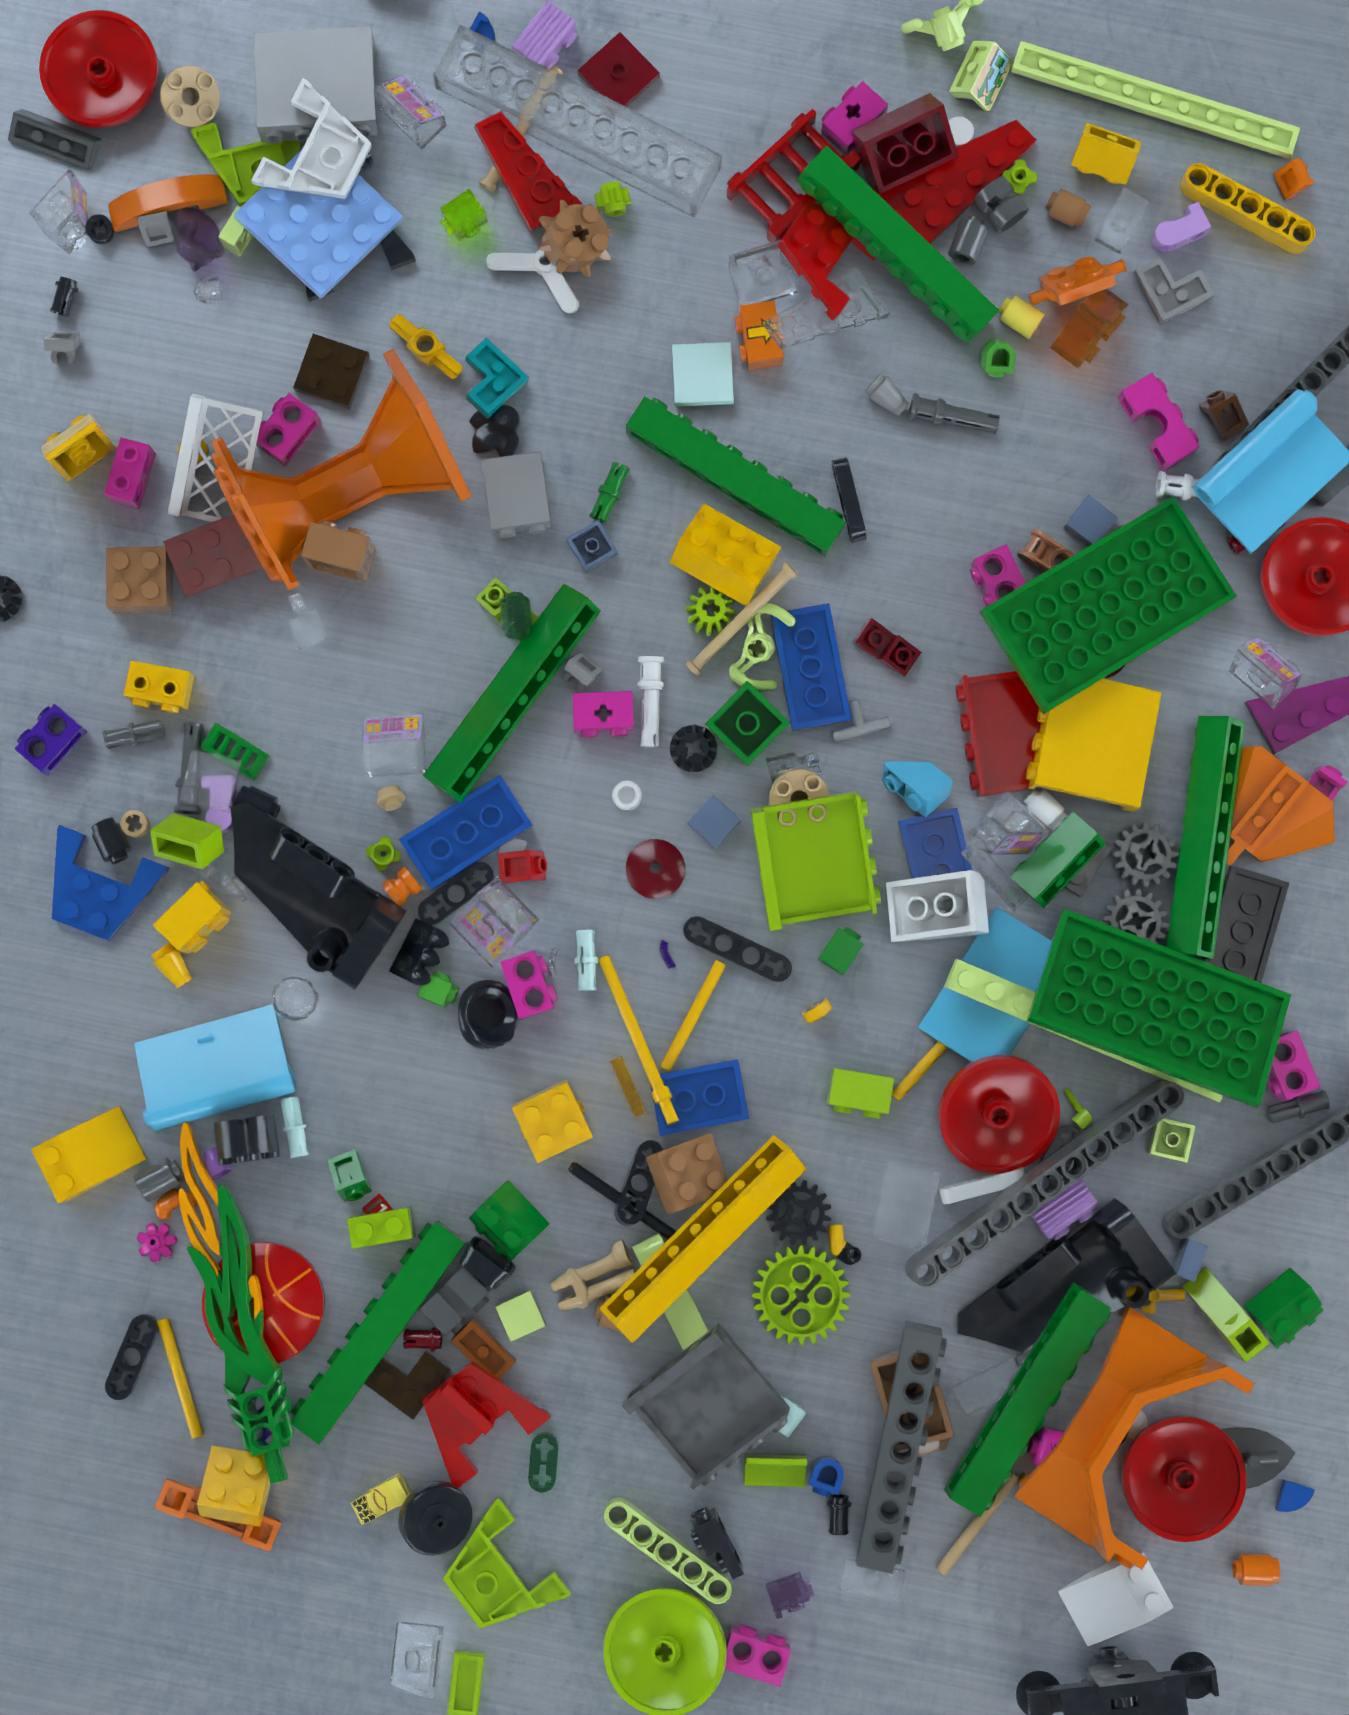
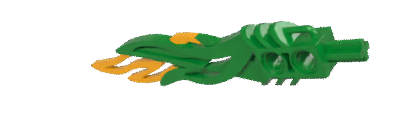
[179,1122,293,1484]

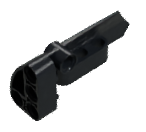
[230,801,407,990]
[957,1198,1176,1354]

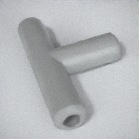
[831,700,891,742]

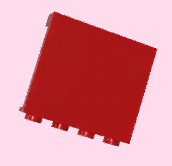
[955,671,1041,797]

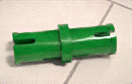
[589,462,630,524]

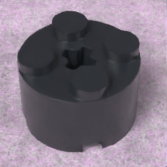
[214,1114,280,1166]

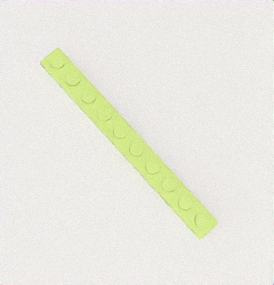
[1011,41,1300,159]
[944,959,1223,1103]

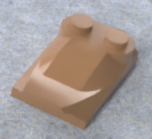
[870,1351,954,1457]

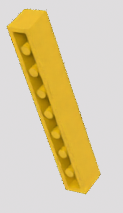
[599,1135,807,1344]

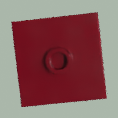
[577,32,660,115]

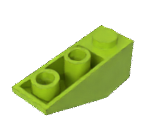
[1182,1267,1270,1362]

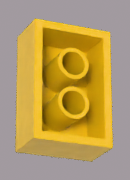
[669,503,782,606]

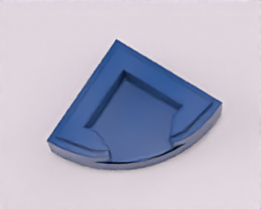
[466,11,495,53]
[1275,1479,1315,1512]

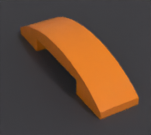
[108,174,228,232]
[154,1478,282,1552]

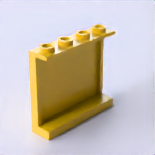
[1026,679,1162,812]

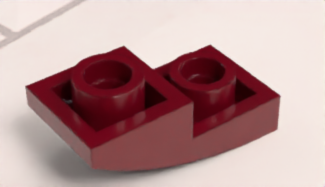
[852,618,922,677]

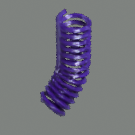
[659,940,676,969]

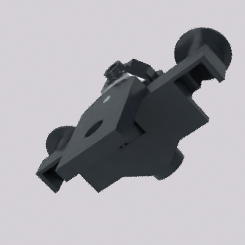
[1016,1646,1219,1715]

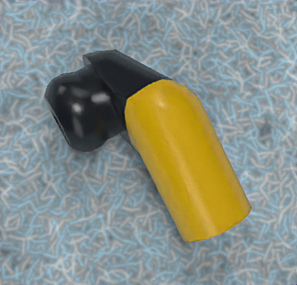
[828,1224,862,1265]

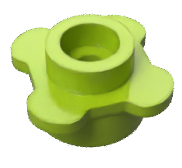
[1002,159,1037,194]
[366,836,402,872]

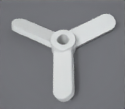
[486,250,579,314]

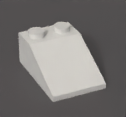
[886,870,989,942]
[1057,1546,1174,1647]

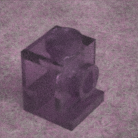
[766,1572,815,1619]

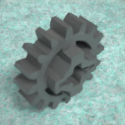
[1111,822,1179,888]
[1101,889,1169,943]

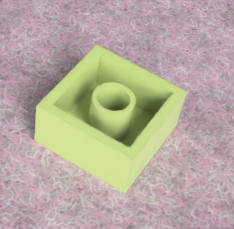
[218,206,253,257]
[1147,1118,1196,1163]
[495,1290,546,1342]

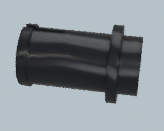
[50,277,79,317]
[827,1494,851,1535]

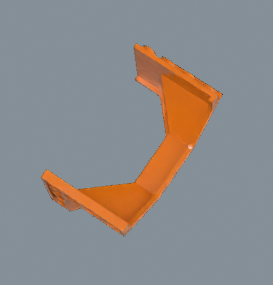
[211,349,472,590]
[1014,1306,1255,1570]

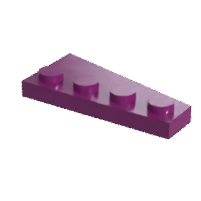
[1245,676,1349,755]

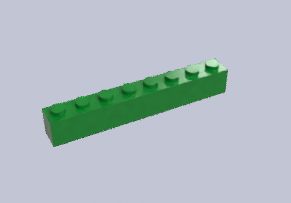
[796,145,999,344]
[626,396,846,557]
[422,584,601,803]
[1166,716,1245,959]
[290,1220,467,1445]
[944,1282,1112,1517]

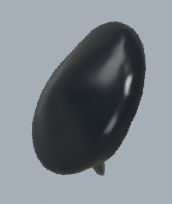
[458,980,517,1049]

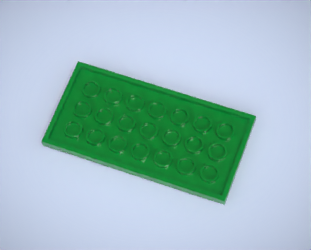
[979,496,1237,714]
[1026,909,1291,1108]

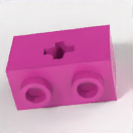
[821,81,888,156]
[572,691,634,738]

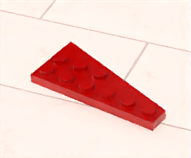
[872,120,1037,244]

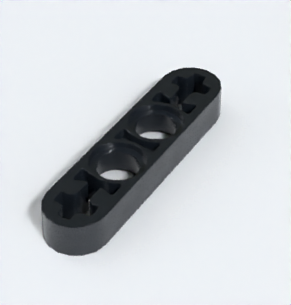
[683,916,792,982]

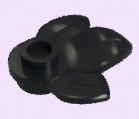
[469,405,520,457]

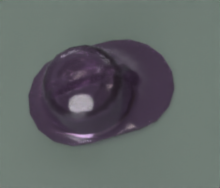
[176,207,224,272]

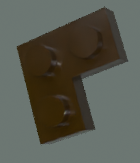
[364,1351,450,1420]

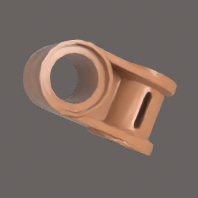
[1017,529,1074,573]

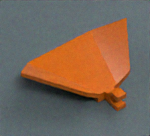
[1226,746,1335,866]

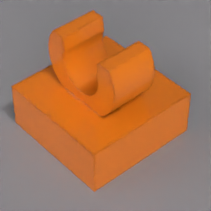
[1274,158,1314,200]

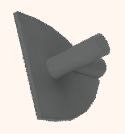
[1221,1427,1295,1489]

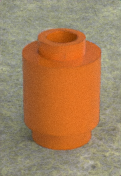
[1232,1553,1280,1586]

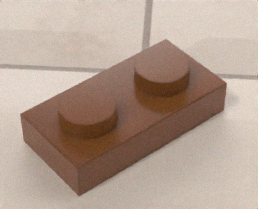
[450,1318,516,1379]

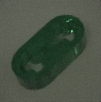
[528,1432,559,1493]

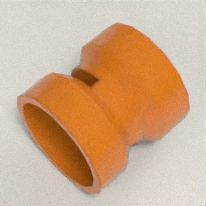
[381,866,423,906]

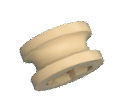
[120,810,150,838]

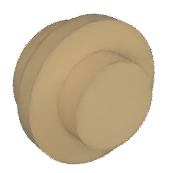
[376,785,406,811]

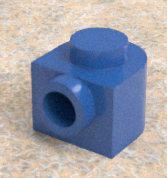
[808,1456,844,1497]

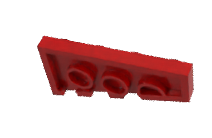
[474,111,582,232]

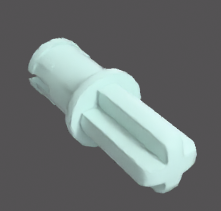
[281,1096,309,1158]

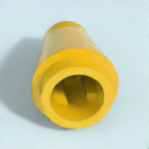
[151,943,192,988]

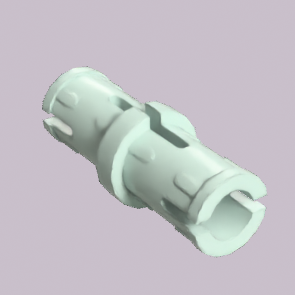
[574,930,598,992]

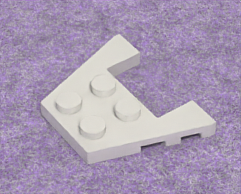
[251,78,372,199]

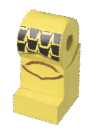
[350,1472,411,1525]

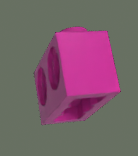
[257,393,321,467]
[104,437,156,509]
[970,544,1026,607]
[500,950,558,1020]
[1268,1030,1320,1100]
[725,1624,791,1687]

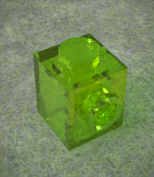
[440,189,488,241]

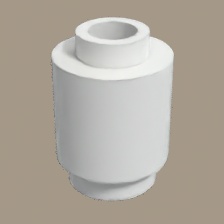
[1023,789,1068,833]

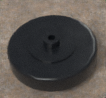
[398,1481,473,1556]

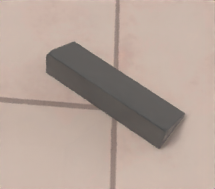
[8,109,102,170]

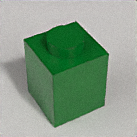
[818,927,864,976]

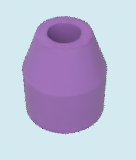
[203,1147,233,1180]

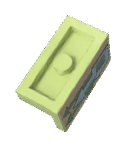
[949,41,1013,111]

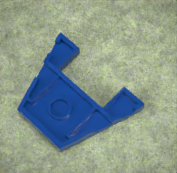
[51,825,170,941]

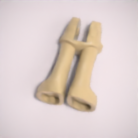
[550,1239,637,1310]

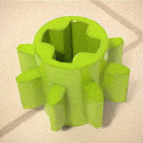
[594,181,631,217]

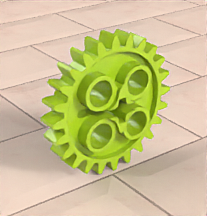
[751,1245,851,1346]

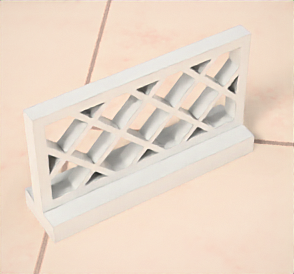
[168,393,263,522]

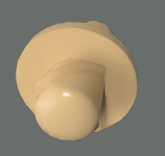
[160,66,220,127]
[769,769,829,826]

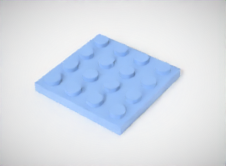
[234,150,403,299]

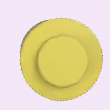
[998,295,1046,339]

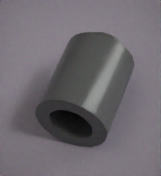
[948,216,988,265]
[134,1157,184,1202]

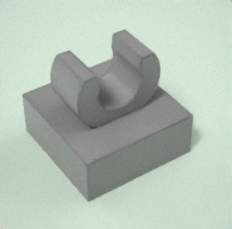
[137,211,175,247]
[44,332,80,364]
[563,652,603,692]

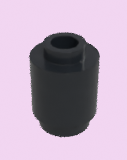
[234,785,281,818]
[91,817,132,864]

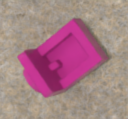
[1308,765,1347,801]

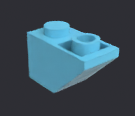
[882,761,953,817]

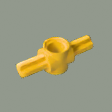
[389,314,463,380]

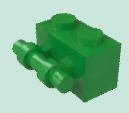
[469,1180,550,1262]
[1243,1268,1324,1349]

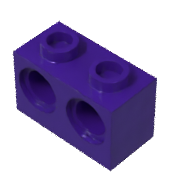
[15,704,87,776]

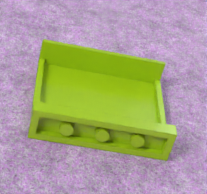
[750,791,881,931]

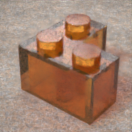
[1050,289,1128,369]

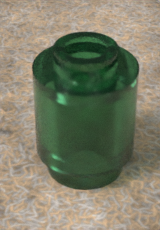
[500,592,532,639]

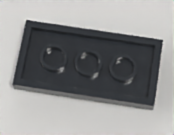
[1202,865,1289,983]

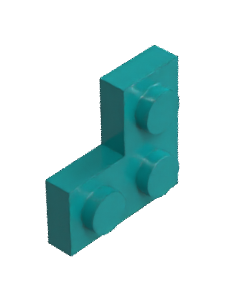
[465,337,529,419]

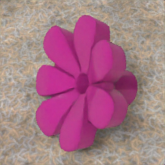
[137,1222,177,1263]

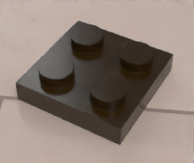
[293,333,370,410]

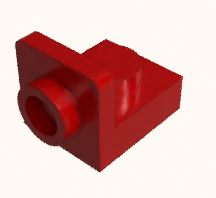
[498,850,547,884]

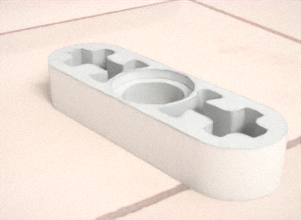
[939,1167,1025,1204]

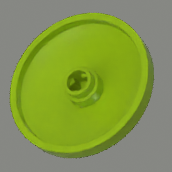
[603,1587,727,1715]

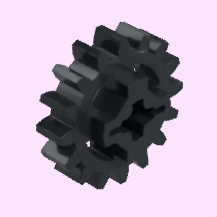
[766,1180,831,1246]

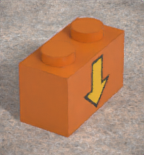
[734,300,784,371]

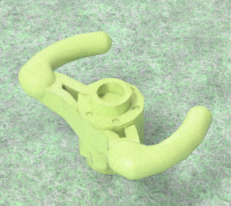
[901,0,984,52]
[729,603,795,691]

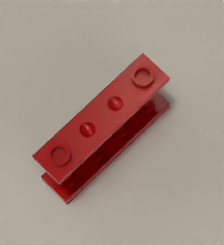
[727,108,861,246]

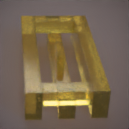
[610,1057,646,1117]

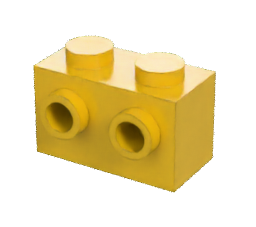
[1071,122,1142,185]
[123,661,195,714]

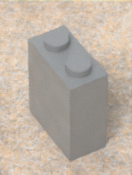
[482,451,552,538]

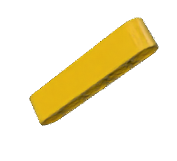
[1180,163,1316,254]

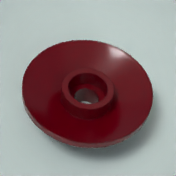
[626,839,685,899]

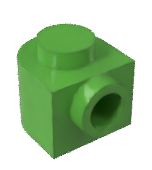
[980,338,1016,377]
[417,970,460,1009]

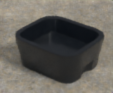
[459,1236,516,1290]

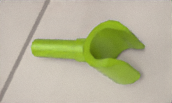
[1063,1088,1092,1130]

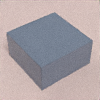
[1063,495,1118,546]
[566,520,618,573]
[688,795,741,849]
[1172,1238,1207,1282]

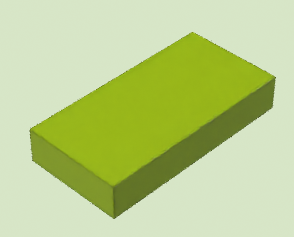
[447,1650,485,1715]

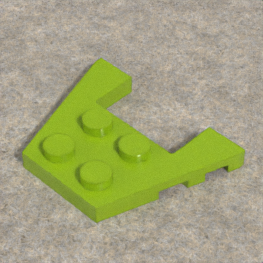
[190,122,301,207]
[443,1497,572,1629]

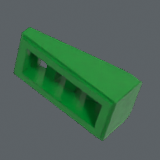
[200,723,270,781]

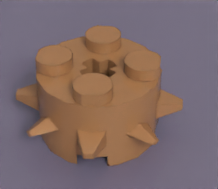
[538,200,612,278]

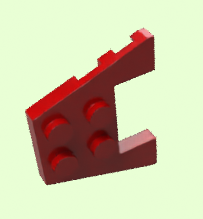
[777,200,876,321]
[422,1361,551,1488]

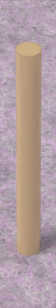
[936,1472,1020,1576]

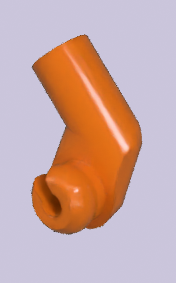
[154,1189,198,1220]

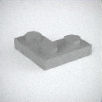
[1133,257,1215,324]

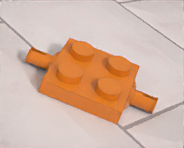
[1028,257,1127,306]

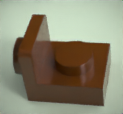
[1199,390,1249,440]

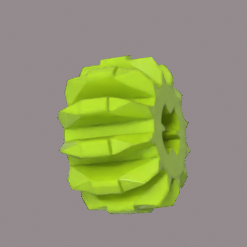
[685,586,736,637]

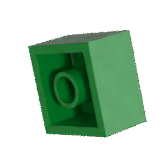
[705,680,790,766]

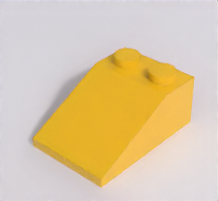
[41,413,116,482]
[31,1106,148,1204]

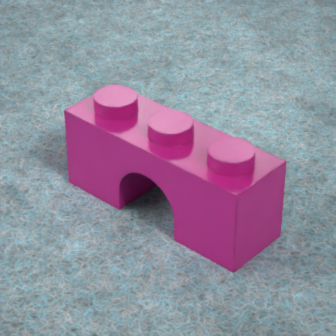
[1117,373,1199,471]

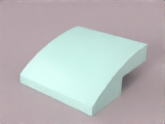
[672,342,734,407]

